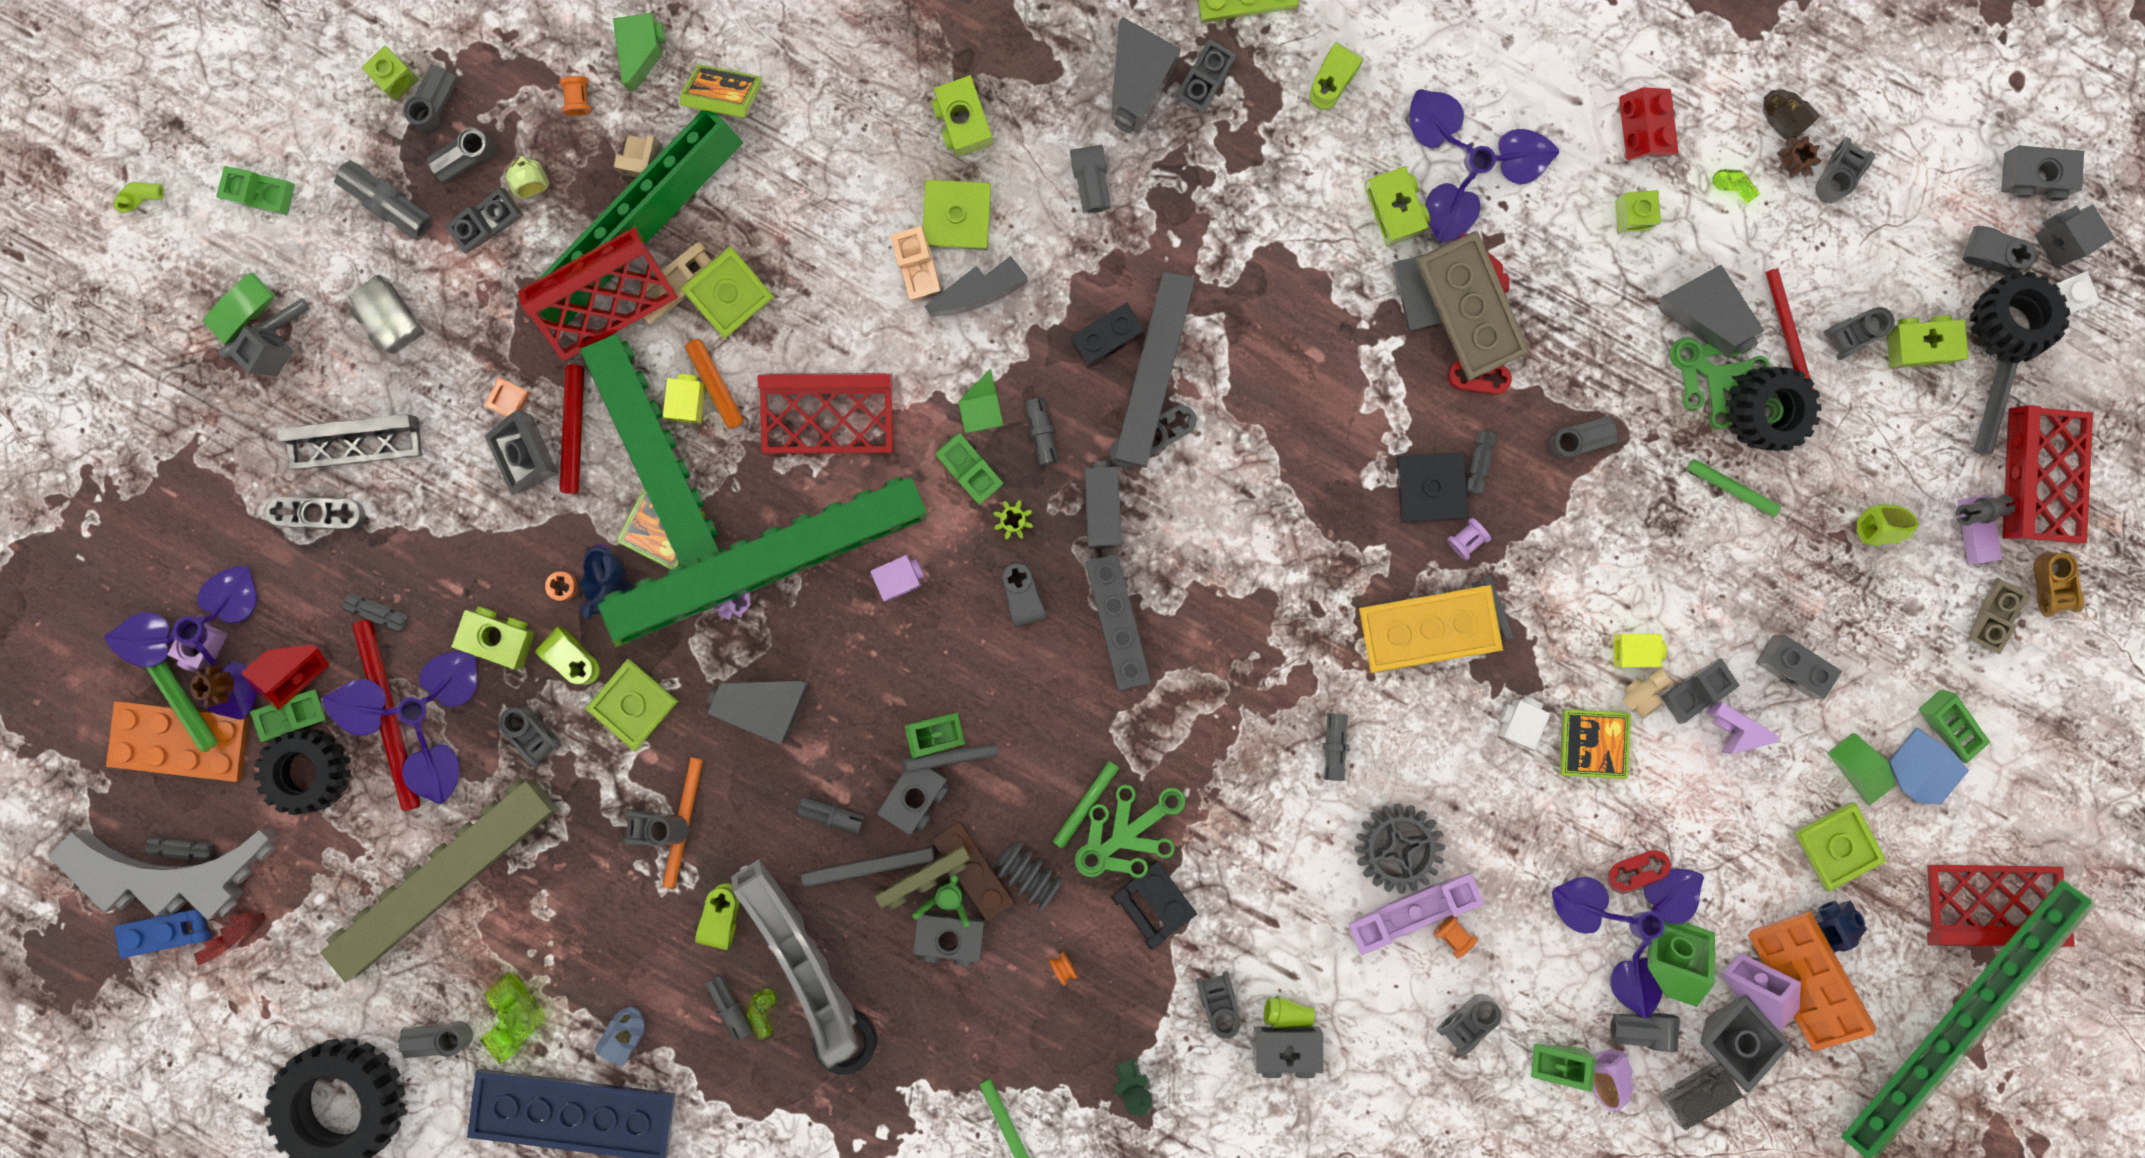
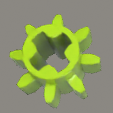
[994,500,1033,540]

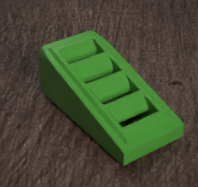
[1919,690,1990,764]

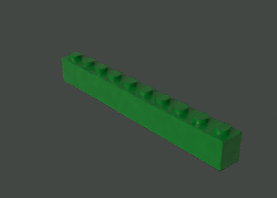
[597,477,927,647]
[1841,879,2096,1158]

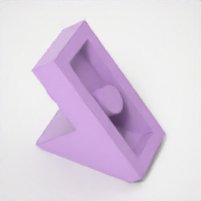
[1706,702,1780,754]

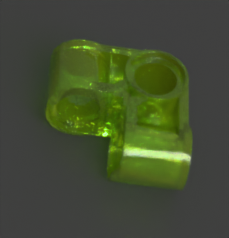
[479,972,545,1065]

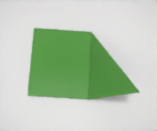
[958,368,1003,433]

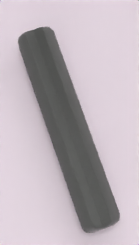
[1975,359,2018,454]

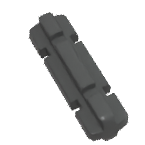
[1466,430,1497,495]
[342,593,408,633]
[145,837,214,862]

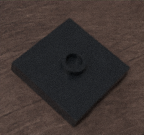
[1397,453,1468,522]

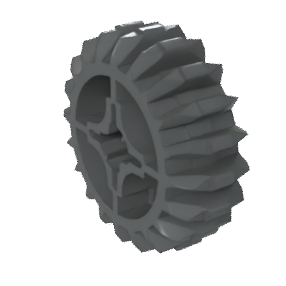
[1354,803,1445,894]

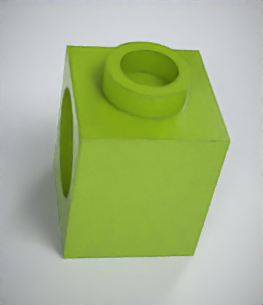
[361,45,420,101]
[1615,190,1661,233]

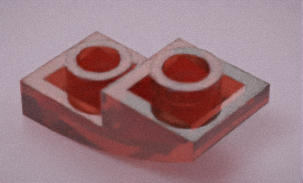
[193,911,266,966]

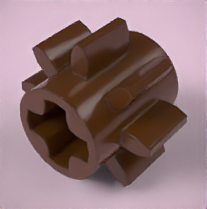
[1777,136,1822,179]
[190,665,235,707]

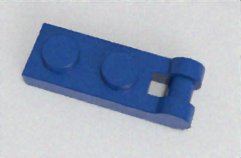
[114,909,213,959]

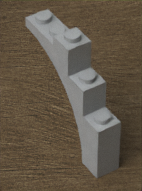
[48,827,281,920]
[731,859,857,1067]

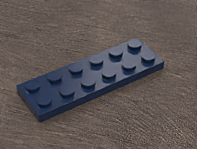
[467,1069,676,1158]

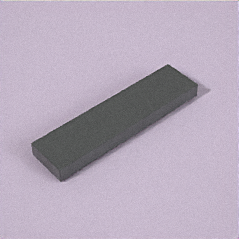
[801,845,936,887]

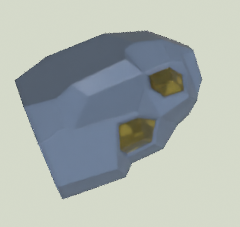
[594,1007,646,1066]

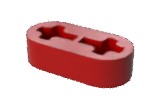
[1447,361,1512,395]
[1607,850,1671,894]

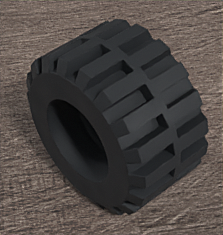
[1970,272,2070,363]
[1725,367,1822,451]
[254,730,351,815]

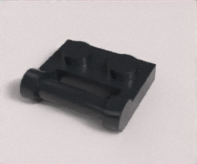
[1111,861,1197,950]

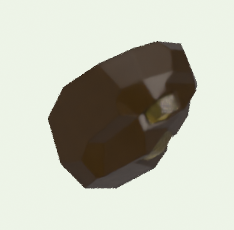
[1763,89,1820,141]

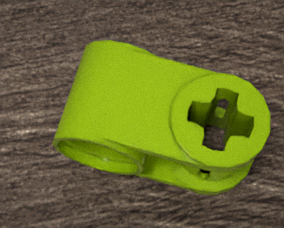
[1309,42,1364,110]
[535,626,601,685]
[695,883,740,951]

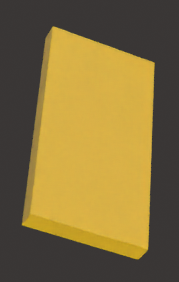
[1359,585,1503,673]

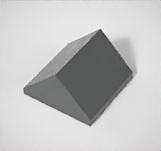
[485,410,559,495]
[1700,996,1792,1093]

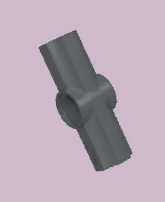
[334,160,433,240]

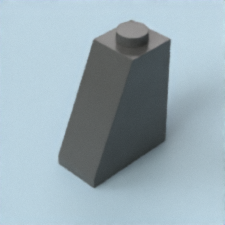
[1658,265,1764,356]
[1085,461,1122,549]
[706,680,810,745]

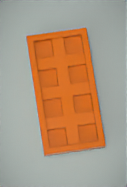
[106,701,250,782]
[1748,911,1877,1052]

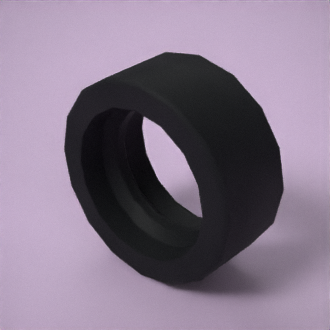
[812,1008,877,1075]

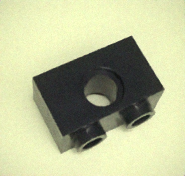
[1070,302,1144,370]

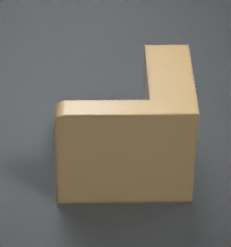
[614,135,661,178]

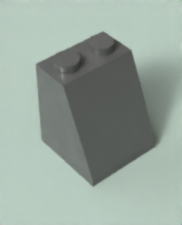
[1111,16,1181,135]

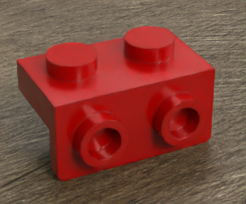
[1619,87,1679,160]

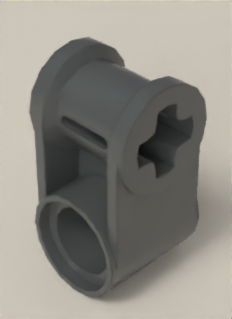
[1815,137,1876,204]
[1962,226,2036,275]
[1823,307,1895,360]
[1002,563,1047,628]
[499,706,562,768]
[623,809,688,846]
[1196,970,1240,1039]
[1437,994,1502,1057]

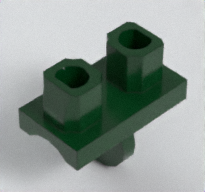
[1114,1059,1153,1117]

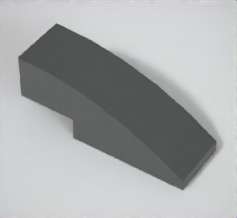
[924,256,1028,317]

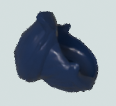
[578,544,633,620]

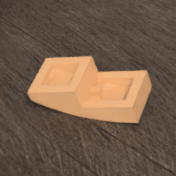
[890,226,943,302]

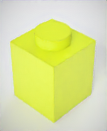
[663,374,706,424]
[1613,634,1667,667]

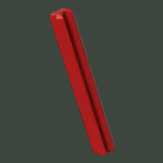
[559,364,584,494]

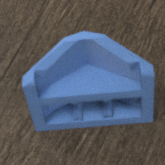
[1888,728,1969,805]

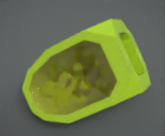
[1856,504,1919,546]

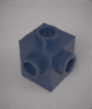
[1814,900,1867,952]

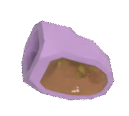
[1593,1050,1633,1111]

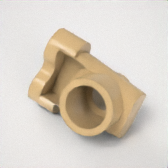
[1622,668,1674,719]

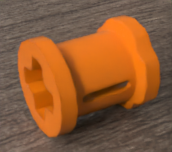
[559,76,592,116]
[1433,915,1478,959]

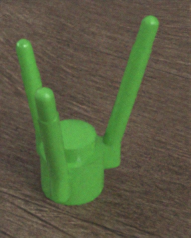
[913,875,969,927]

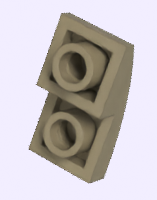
[1968,577,2031,654]

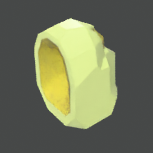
[505,156,549,199]

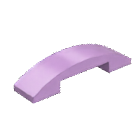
[1348,873,1485,955]

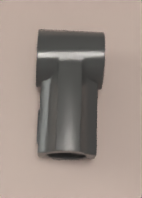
[403,64,459,134]
[427,128,496,184]
[1070,144,1110,213]
[1546,416,1618,460]
[1610,1013,1680,1052]
[398,1021,473,1058]

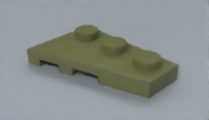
[875,845,970,910]

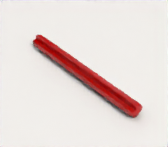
[352,620,420,811]

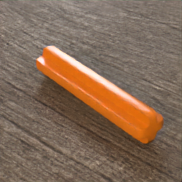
[685,338,744,430]

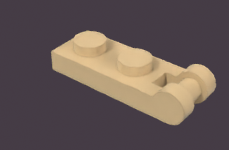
[630,242,712,326]

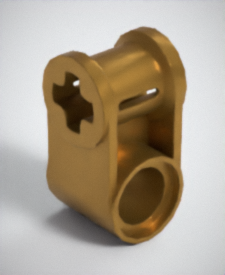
[2033,553,2084,617]

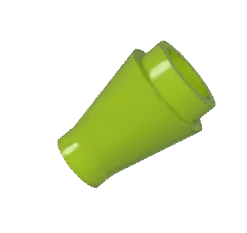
[1263,995,1315,1029]

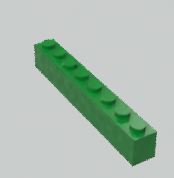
[535,110,743,324]
[580,334,726,568]

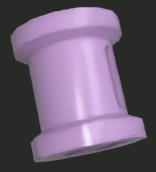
[1447,518,1491,561]

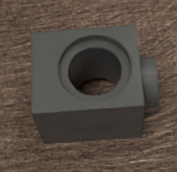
[228,327,293,376]

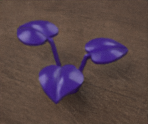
[1409,89,1560,242]
[104,566,257,720]
[322,651,477,804]
[1552,869,1704,1018]

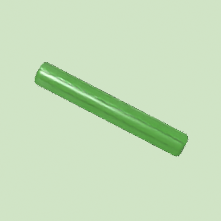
[146,661,217,752]

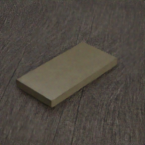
[1414,231,1530,381]

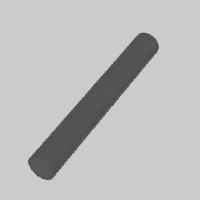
[218,298,310,361]
[902,743,998,773]

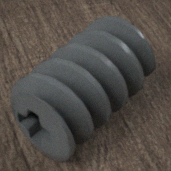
[989,841,1062,913]

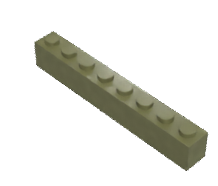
[320,779,559,983]

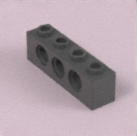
[1085,554,1151,691]

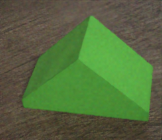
[905,712,965,758]
[1827,733,1896,806]
[1531,1044,1596,1092]

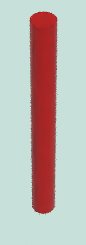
[1765,268,1814,390]

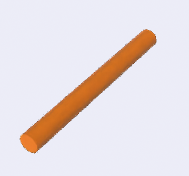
[662,757,703,889]

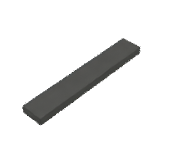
[1115,271,1195,468]

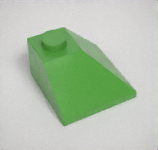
[1648,921,1715,1007]

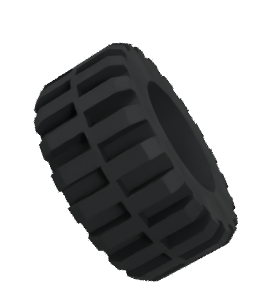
[264,1038,406,1158]

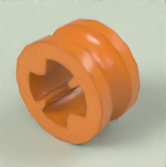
[545,572,578,601]
[1049,951,1078,986]

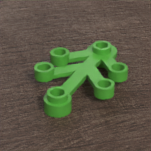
[1669,337,1783,430]
[1075,785,1185,879]

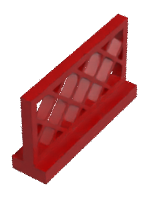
[518,227,678,361]
[757,373,893,453]
[2002,405,2093,544]
[1927,865,2075,948]

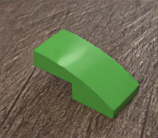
[216,166,295,216]
[202,272,275,344]
[934,432,1004,505]
[250,689,326,743]

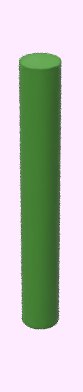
[1687,458,1781,517]
[1052,761,1119,849]
[979,1078,1029,1158]

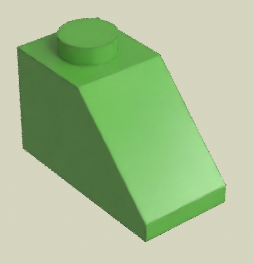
[613,13,666,92]

